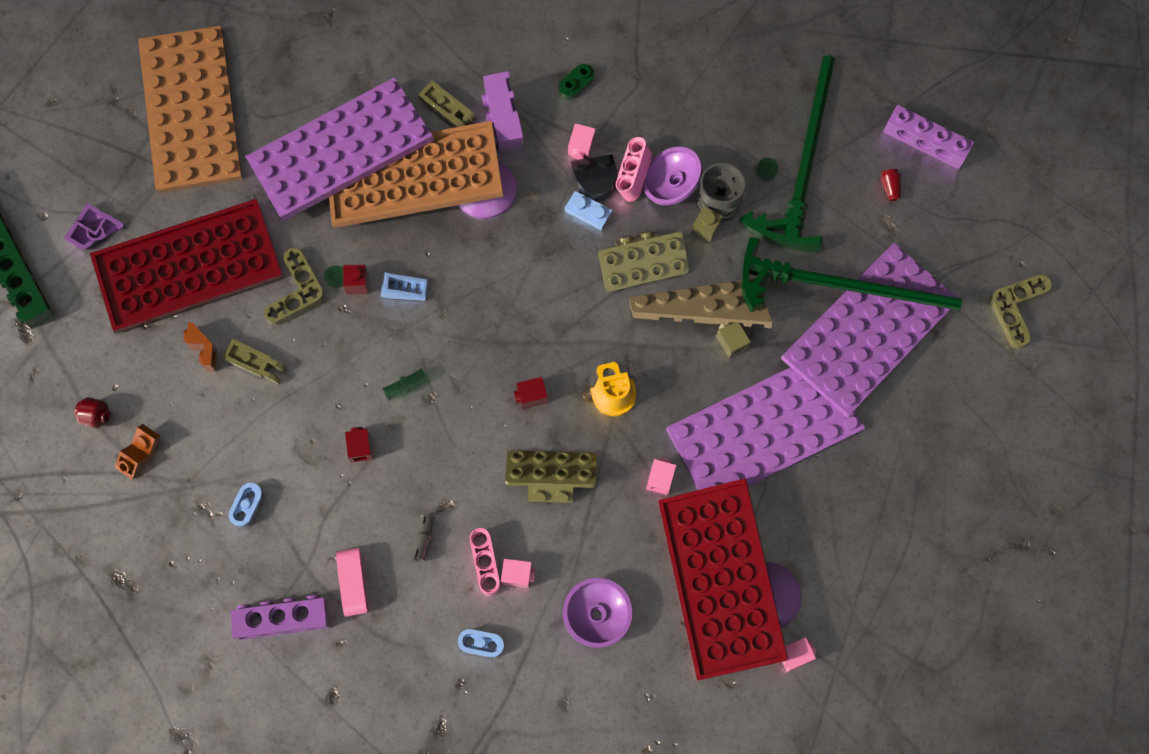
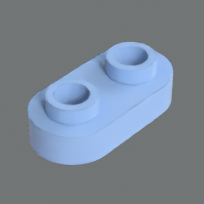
[229,483,263,527]
[458,629,504,658]

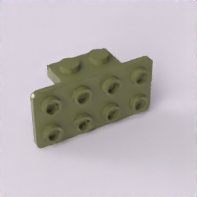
[598,230,689,292]
[505,450,596,503]

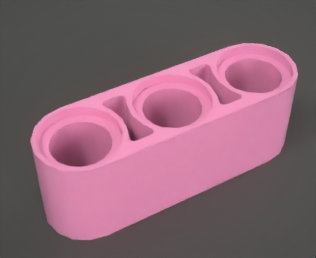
[616,137,652,202]
[470,528,500,596]
[336,547,368,617]

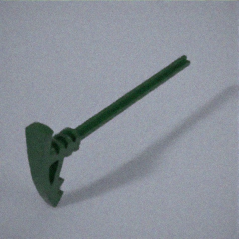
[739,55,835,253]
[741,237,963,312]

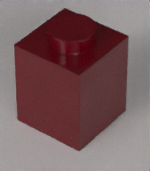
[343,264,368,295]
[513,377,548,410]
[345,427,373,463]

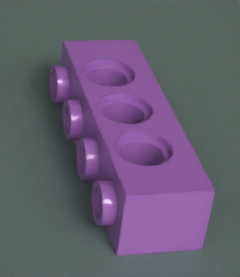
[883,105,974,170]
[230,595,329,641]

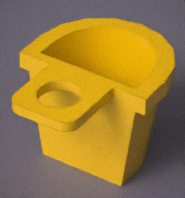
[590,362,636,416]

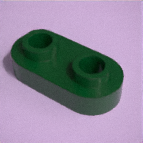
[559,64,594,100]

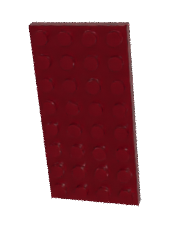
[90,198,283,334]
[658,478,789,681]

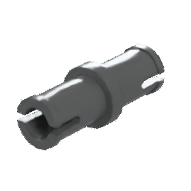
[410,514,435,562]

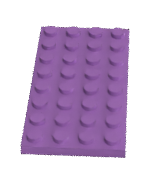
[245,77,434,221]
[781,243,958,418]
[666,367,865,490]

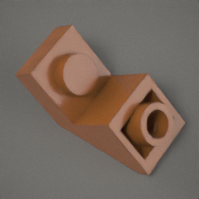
[184,322,217,371]
[114,424,160,480]

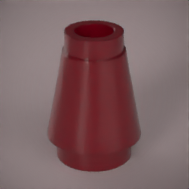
[880,169,901,202]

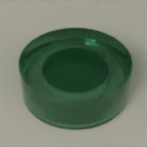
[756,158,778,180]
[324,265,343,288]

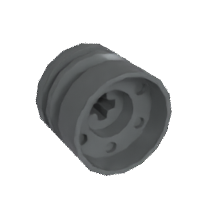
[697,163,746,219]

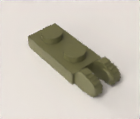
[222,339,287,384]

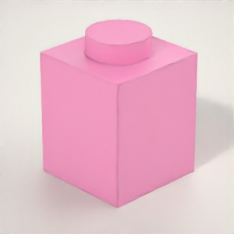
[568,123,595,160]
[646,458,676,495]
[501,559,535,588]
[783,637,816,672]

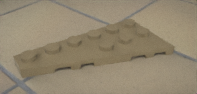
[629,278,772,328]

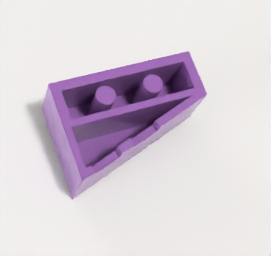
[482,71,523,151]

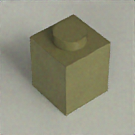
[692,206,723,243]
[716,322,750,358]

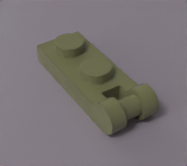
[418,81,477,127]

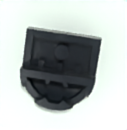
[571,154,617,200]

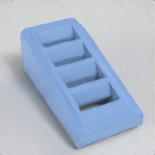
[380,272,428,301]

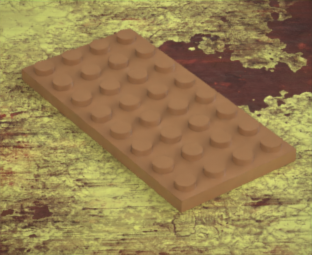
[138,26,243,193]
[329,121,504,228]

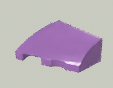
[64,203,124,250]

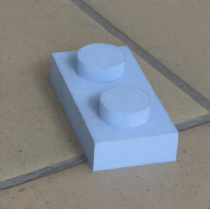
[565,191,612,231]

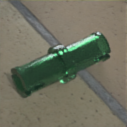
[382,368,428,401]

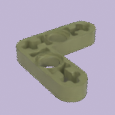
[264,248,324,325]
[990,275,1052,349]

